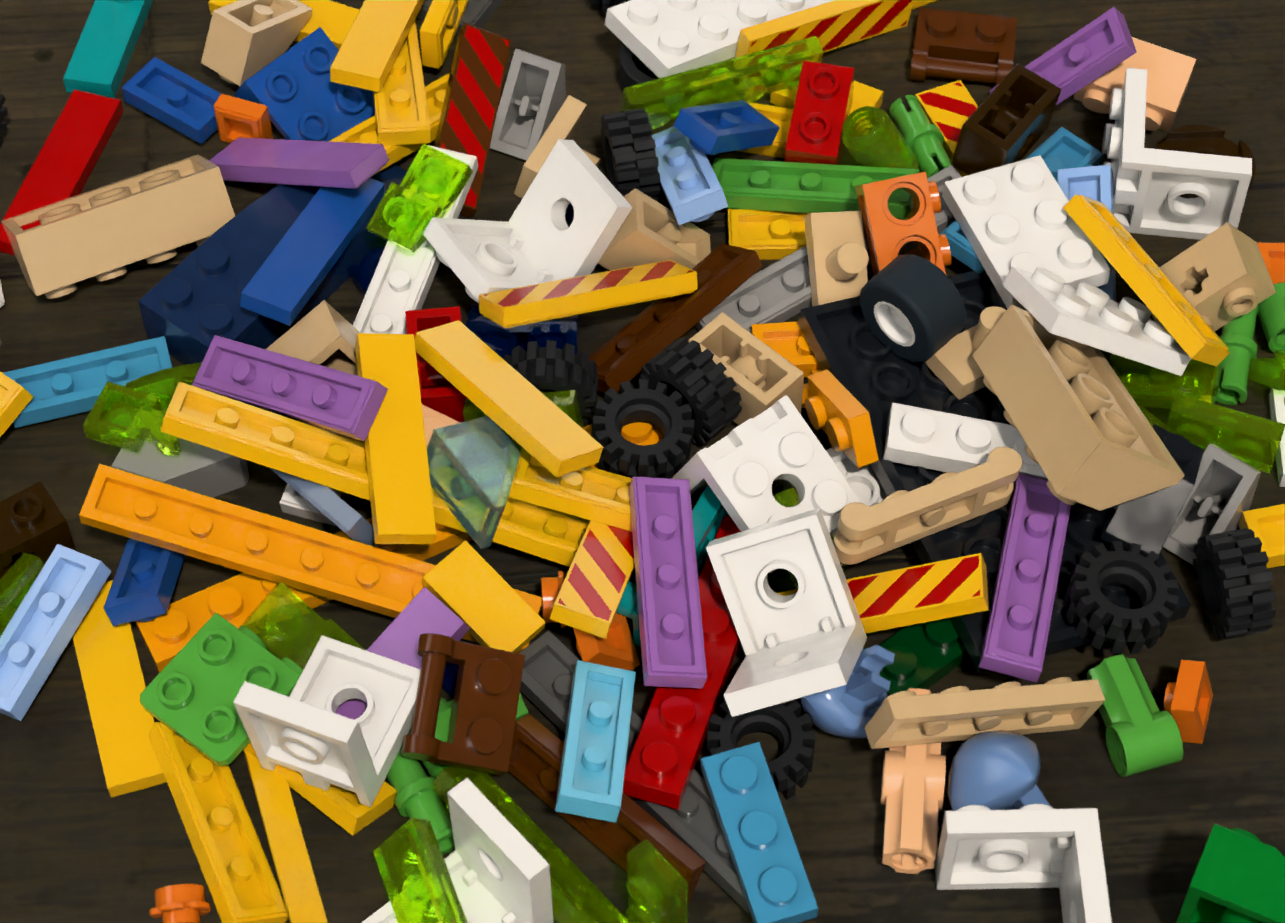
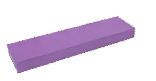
[209,137,389,189]
[192,335,388,441]
[979,473,1071,683]
[629,476,707,688]

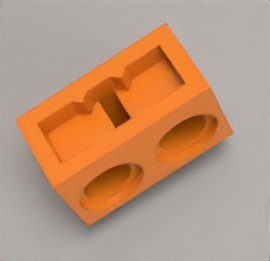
[855,172,952,277]

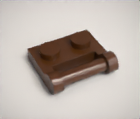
[910,7,1018,86]
[401,633,525,776]

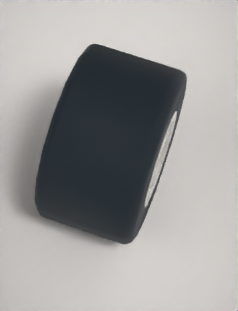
[860,254,966,362]

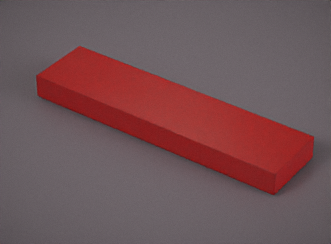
[0,89,124,256]

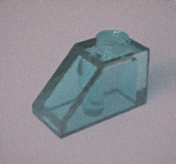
[427,416,521,549]

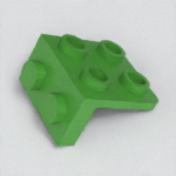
[140,613,303,766]

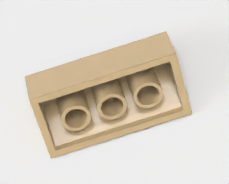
[1,155,235,299]
[972,304,1185,511]

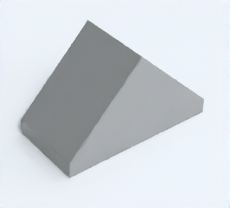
[490,49,566,161]
[1163,443,1261,565]

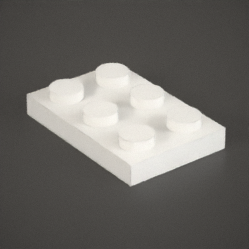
[942,155,1111,309]
[1002,266,1191,376]

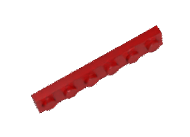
[622,516,741,810]

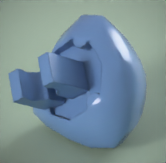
[801,644,895,739]
[948,730,1050,811]

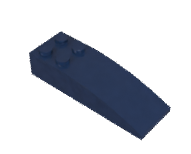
[138,164,414,373]

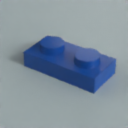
[121,57,221,144]
[674,100,780,155]
[104,538,185,626]

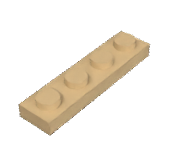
[864,677,1105,749]

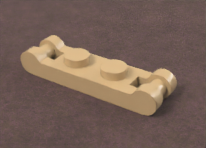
[832,446,1022,565]

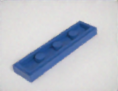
[240,178,385,326]

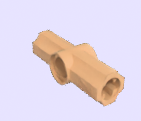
[881,688,946,874]

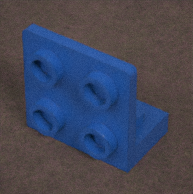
[233,27,375,141]

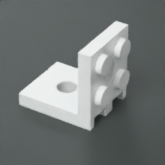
[1102,68,1252,240]
[423,139,633,303]
[671,395,862,574]
[706,508,867,717]
[233,635,420,807]
[361,778,554,923]
[935,804,1112,923]

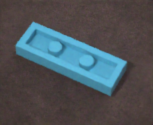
[555,660,636,823]

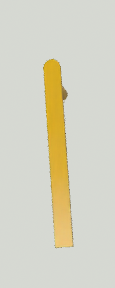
[244,751,328,923]

